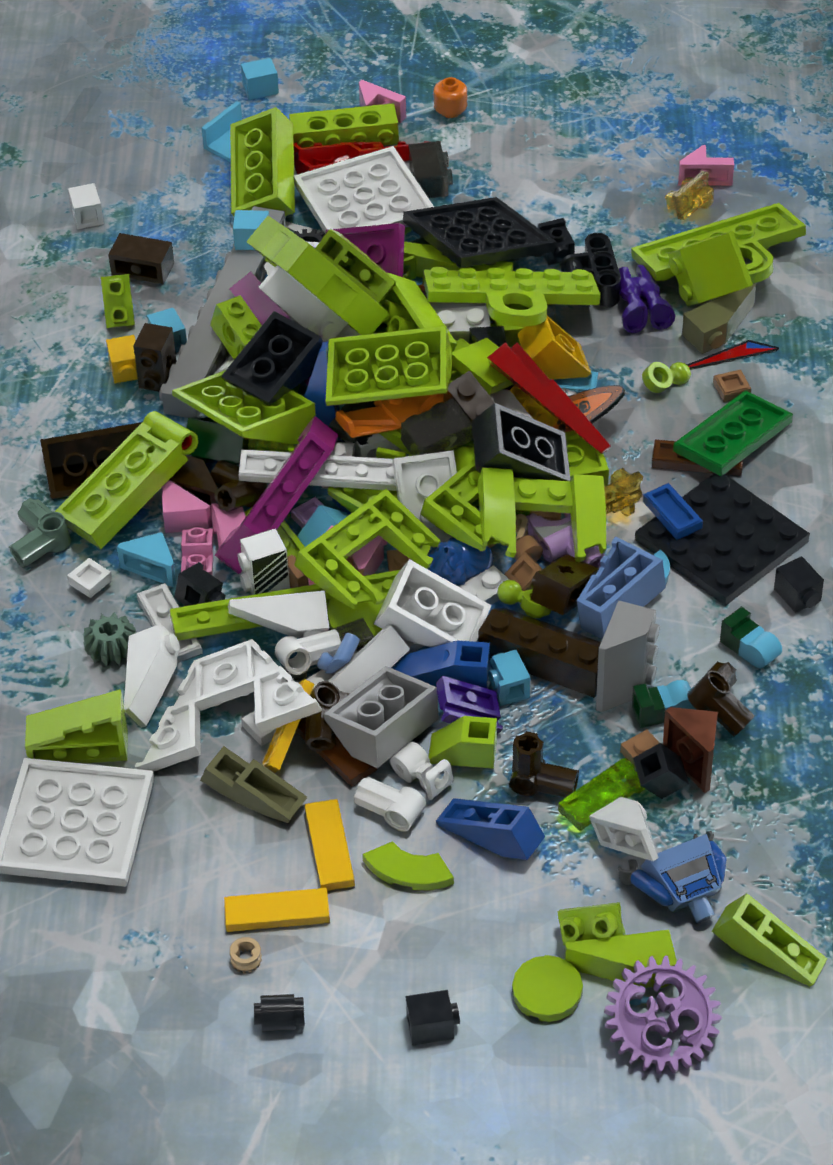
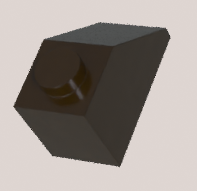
[169,455,218,509]

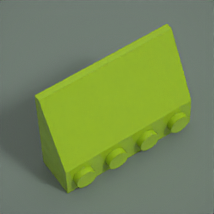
[326,326,452,406]
[172,370,316,445]

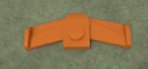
[336,394,445,438]

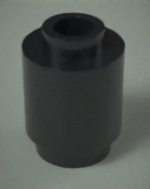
[254,994,305,1032]

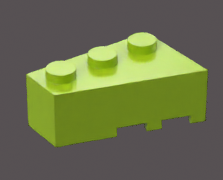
[25,689,128,764]

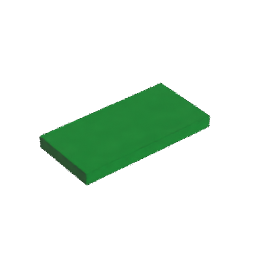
[673,390,793,476]

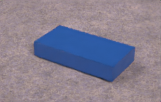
[643,483,703,540]

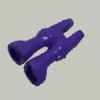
[619,265,675,333]

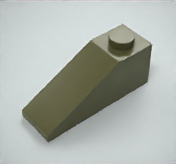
[682,283,756,354]

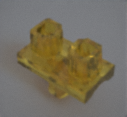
[665,171,714,220]
[604,468,643,517]

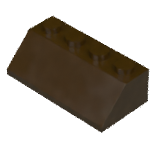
[40,422,142,499]
[478,608,601,698]

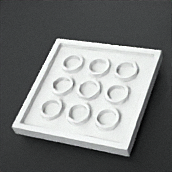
[294,146,434,234]
[0,758,154,887]

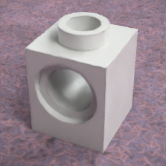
[68,183,104,230]

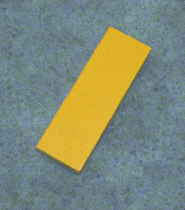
[262,679,315,773]
[305,799,355,891]
[224,888,330,932]

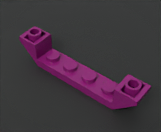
[214,416,338,574]

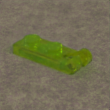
[558,758,645,832]

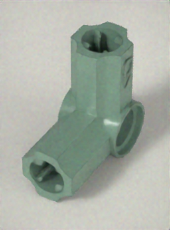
[9,498,71,568]

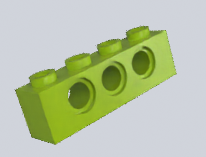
[289,103,399,148]
[210,295,301,393]

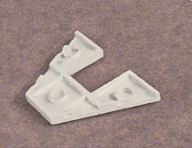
[135,639,322,772]

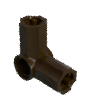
[210,460,268,512]
[687,661,755,737]
[305,681,350,752]
[509,731,579,799]

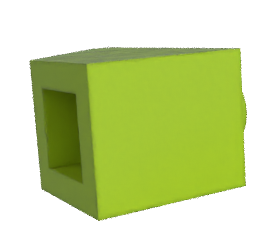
[429,716,497,769]

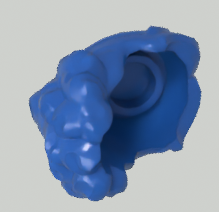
[427,537,494,586]

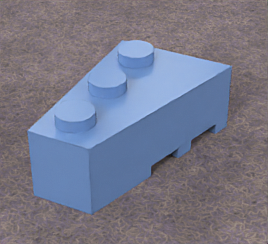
[577,536,666,639]

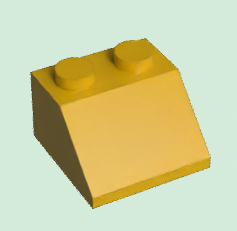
[517,316,592,380]

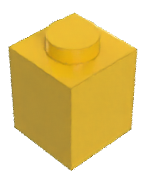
[106,335,138,384]

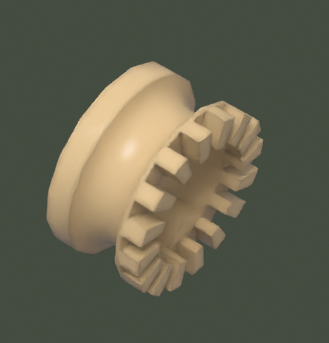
[230,937,262,973]

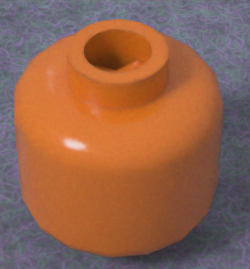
[433,77,467,118]

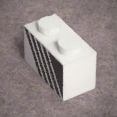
[238,528,290,595]

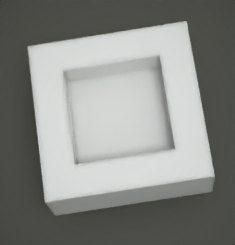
[67,558,112,598]

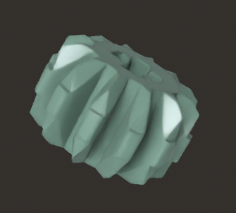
[83,612,136,666]

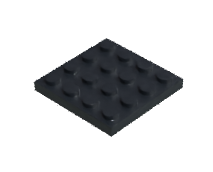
[403,197,557,268]
[635,473,810,606]

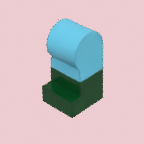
[720,606,782,669]
[632,680,696,728]

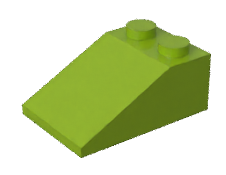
[668,231,753,306]

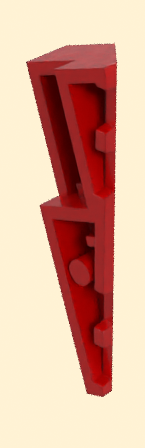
[294,141,432,174]
[487,342,611,454]

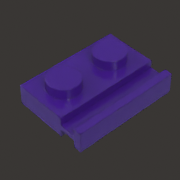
[436,676,503,735]

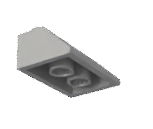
[596,600,660,712]
[324,666,439,768]

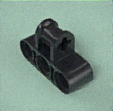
[560,233,621,307]

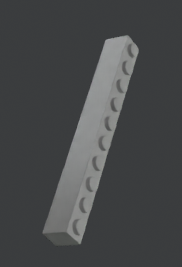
[159,206,286,418]

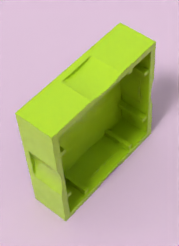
[246,215,389,335]

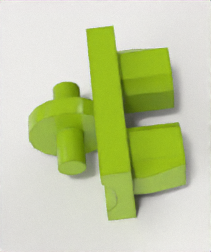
[101,274,135,328]
[557,902,626,946]

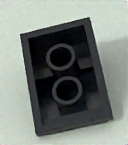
[221,311,323,406]
[472,403,571,481]

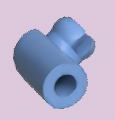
[317,633,360,674]

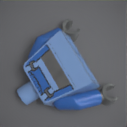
[618,831,727,923]

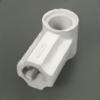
[275,629,341,675]
[354,777,426,832]

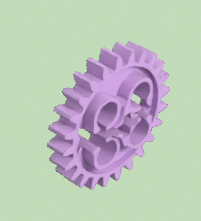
[604,956,722,1074]

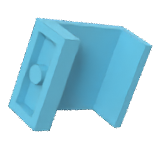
[202,101,242,163]

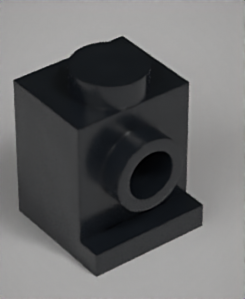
[538,218,575,266]
[174,562,225,606]

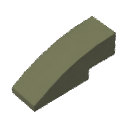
[200,746,307,823]

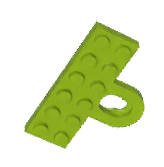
[631,203,806,283]
[423,267,600,327]

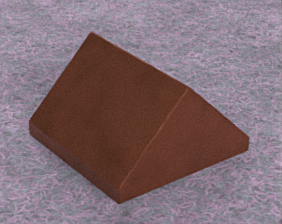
[663,707,718,793]

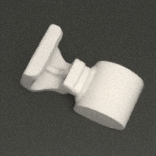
[390,742,454,800]

